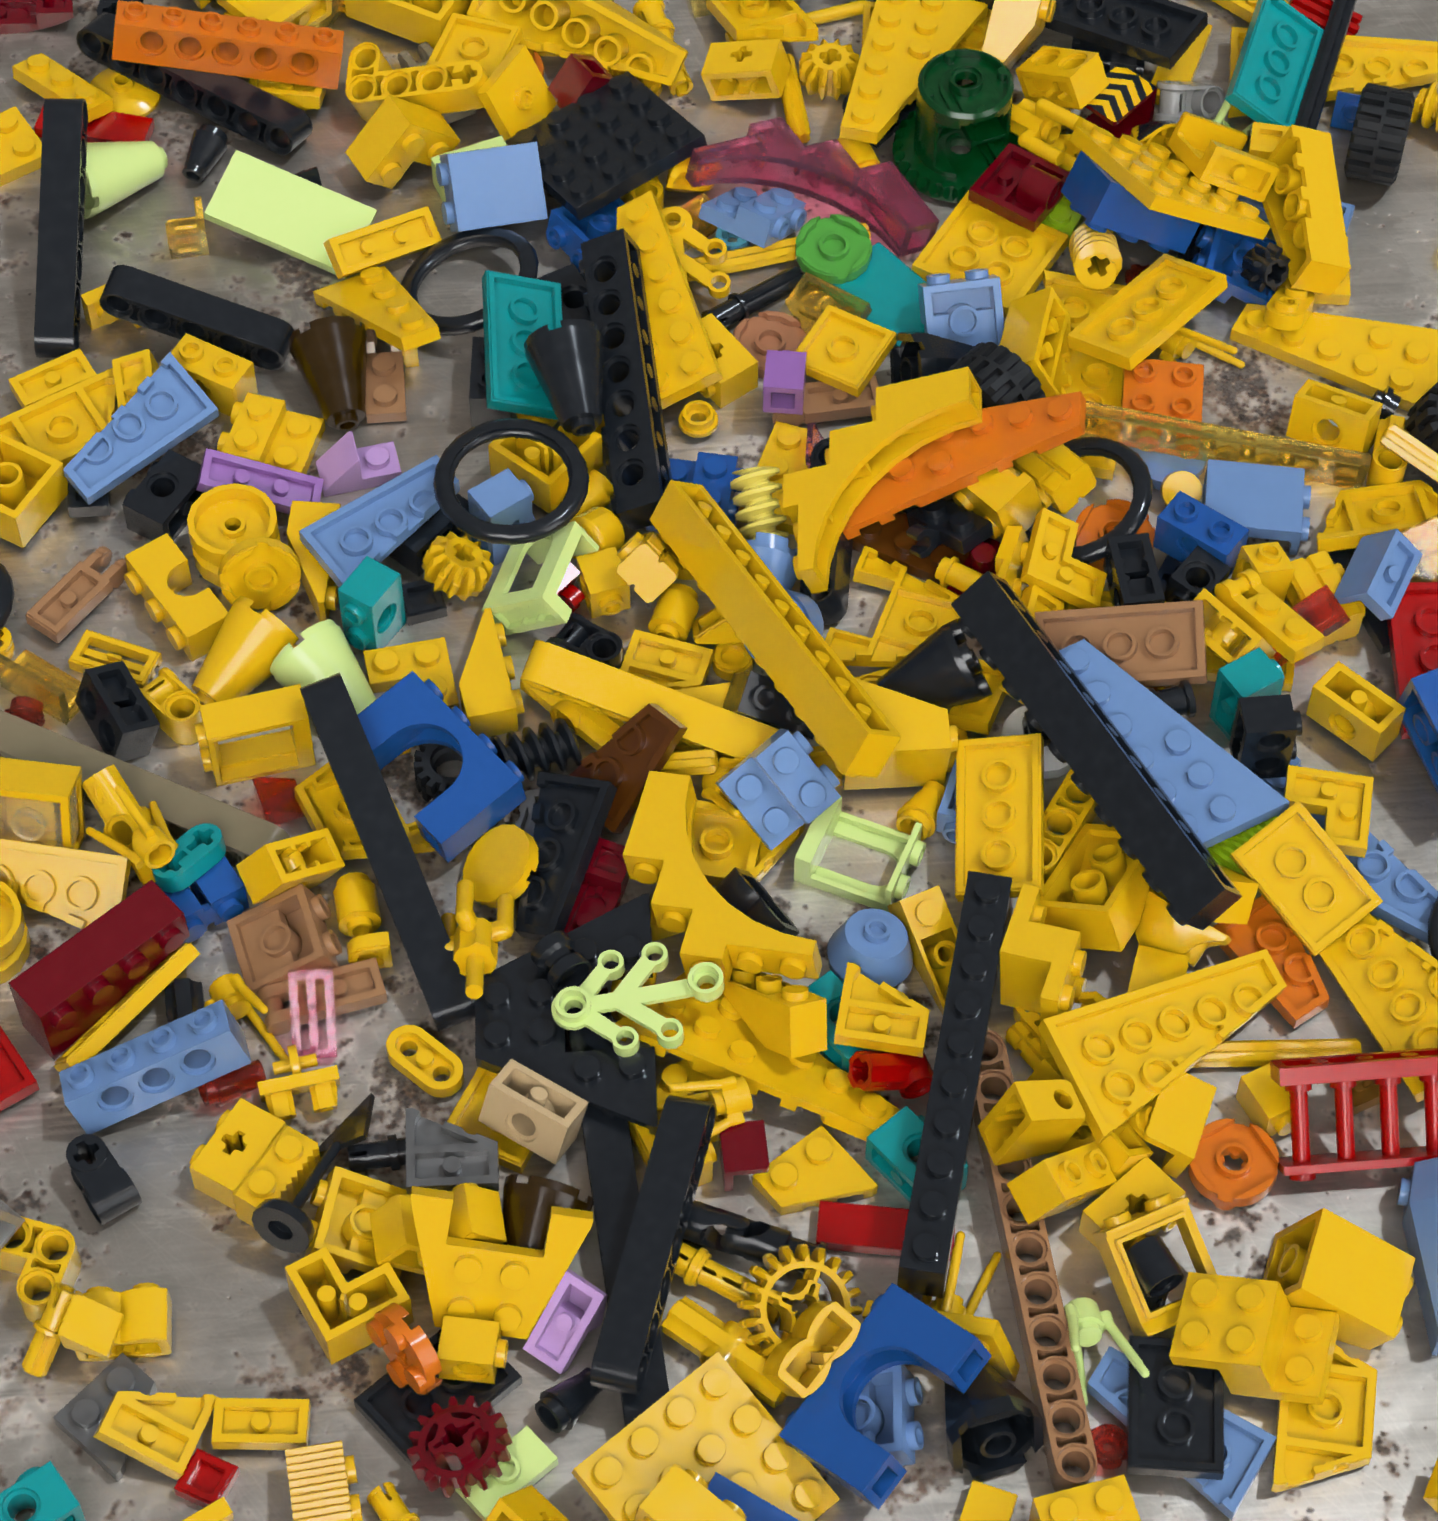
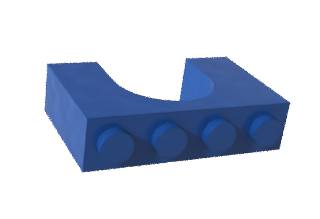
[358,671,527,863]
[779,1283,992,1510]

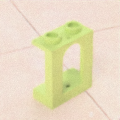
[482,521,599,635]
[794,795,926,912]

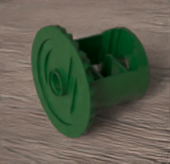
[892,49,1028,203]

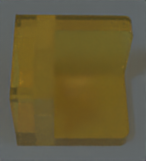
[165,196,210,260]

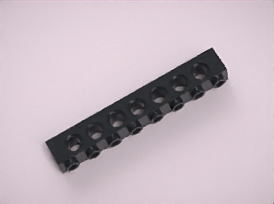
[579,228,672,531]

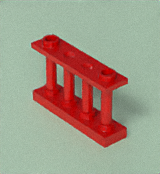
[1270,1048,1438,1181]

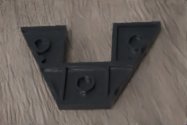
[475,893,658,1135]

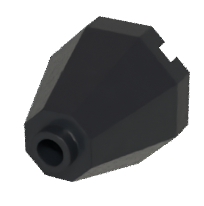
[890,332,975,384]
[944,1363,1044,1481]

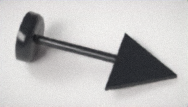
[252,1093,375,1253]

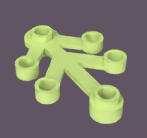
[551,942,724,1057]

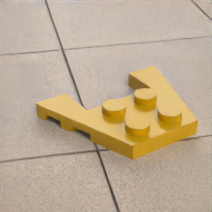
[825,546,960,667]
[294,748,437,860]
[410,1186,593,1340]

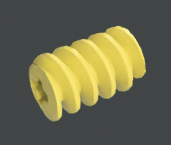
[730,466,789,540]

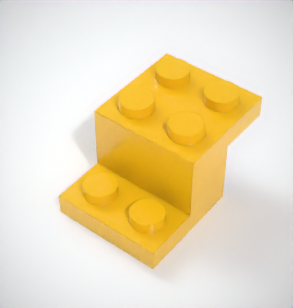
[1000,883,1087,1053]
[1169,1272,1340,1405]

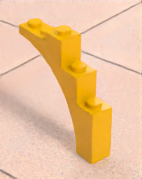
[778,366,982,594]
[623,771,822,983]

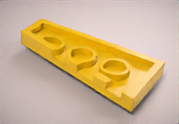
[313,266,441,352]
[0,838,131,929]

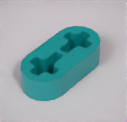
[152,823,226,893]

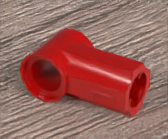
[847,1050,933,1099]

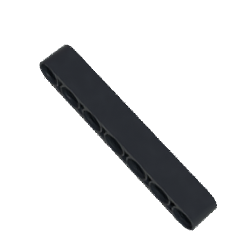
[76,12,313,155]
[34,99,88,358]
[590,1095,716,1396]

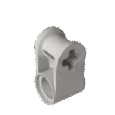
[1154,81,1226,123]

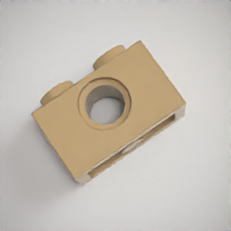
[478,1059,589,1164]

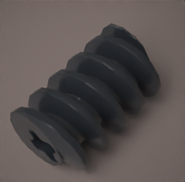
[490,718,582,782]

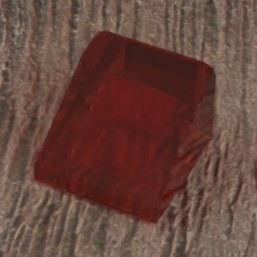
[252,777,305,825]

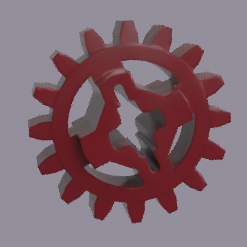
[407,1395,512,1498]

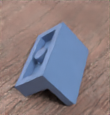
[1332,529,1423,621]

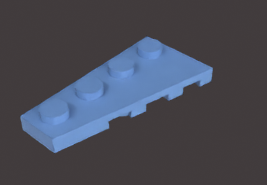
[63,352,219,505]
[299,455,460,587]

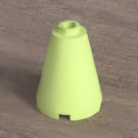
[84,141,168,219]
[270,619,376,715]

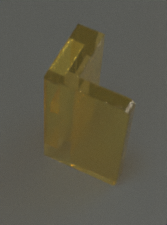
[0,649,81,725]

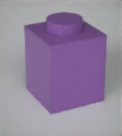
[763,350,807,415]

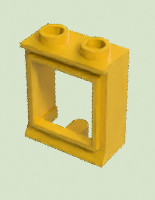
[1092,1193,1217,1337]

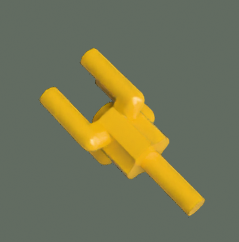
[1010,98,1099,172]
[441,879,514,999]

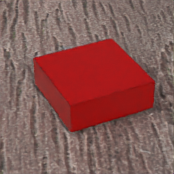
[174,1448,240,1508]

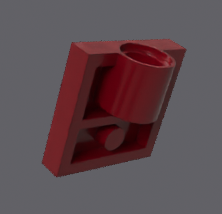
[968,143,1070,232]

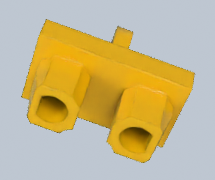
[257,1044,340,1121]

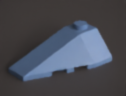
[1397,1157,1438,1356]

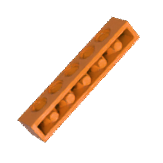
[112,0,344,90]

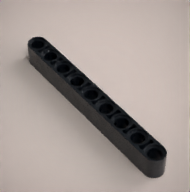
[299,672,475,1032]

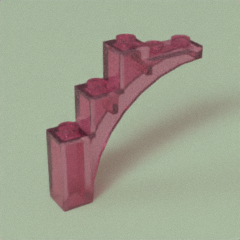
[685,117,939,257]

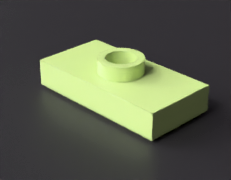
[455,1426,558,1521]

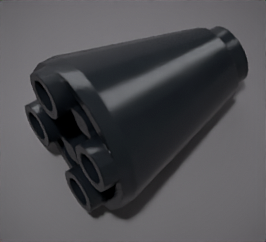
[876,619,992,708]

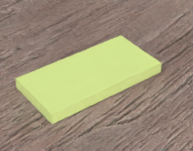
[204,150,377,279]

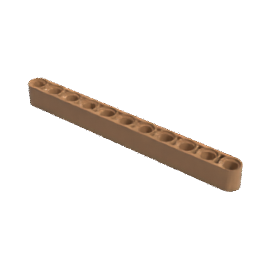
[973,1030,1097,1492]

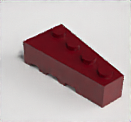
[8,880,190,1061]

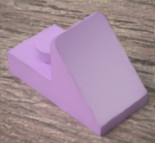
[316,431,402,497]
[523,1269,608,1374]

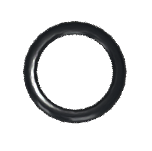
[401,227,539,336]
[433,418,589,545]
[1025,437,1152,564]

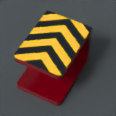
[1085,63,1157,138]

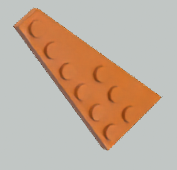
[843,391,1086,540]

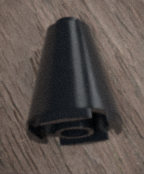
[524,319,604,436]

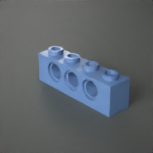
[59,999,252,1134]

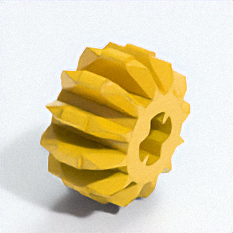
[799,38,859,101]
[422,531,494,601]

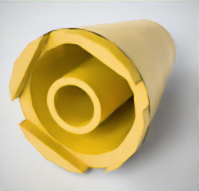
[192,596,299,705]

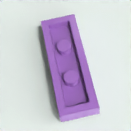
[196,448,324,515]

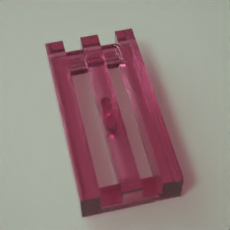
[288,967,338,1058]

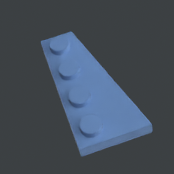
[1087,1346,1277,1521]

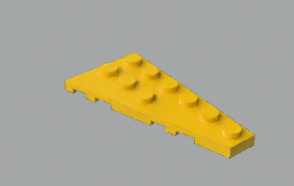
[1230,303,1438,412]
[615,972,900,1141]

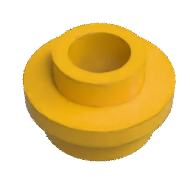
[679,400,718,438]

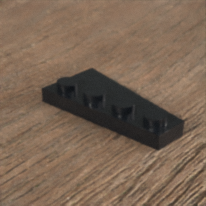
[515,771,617,941]

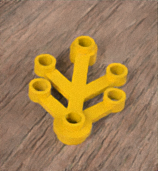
[661,206,731,299]

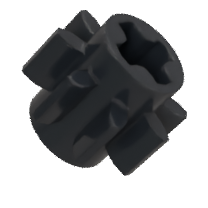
[1240,242,1291,293]

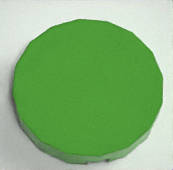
[795,214,872,284]

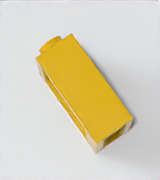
[194,684,316,787]

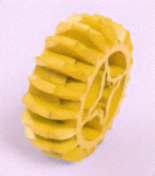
[737,1244,863,1362]

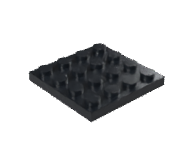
[505,71,708,221]

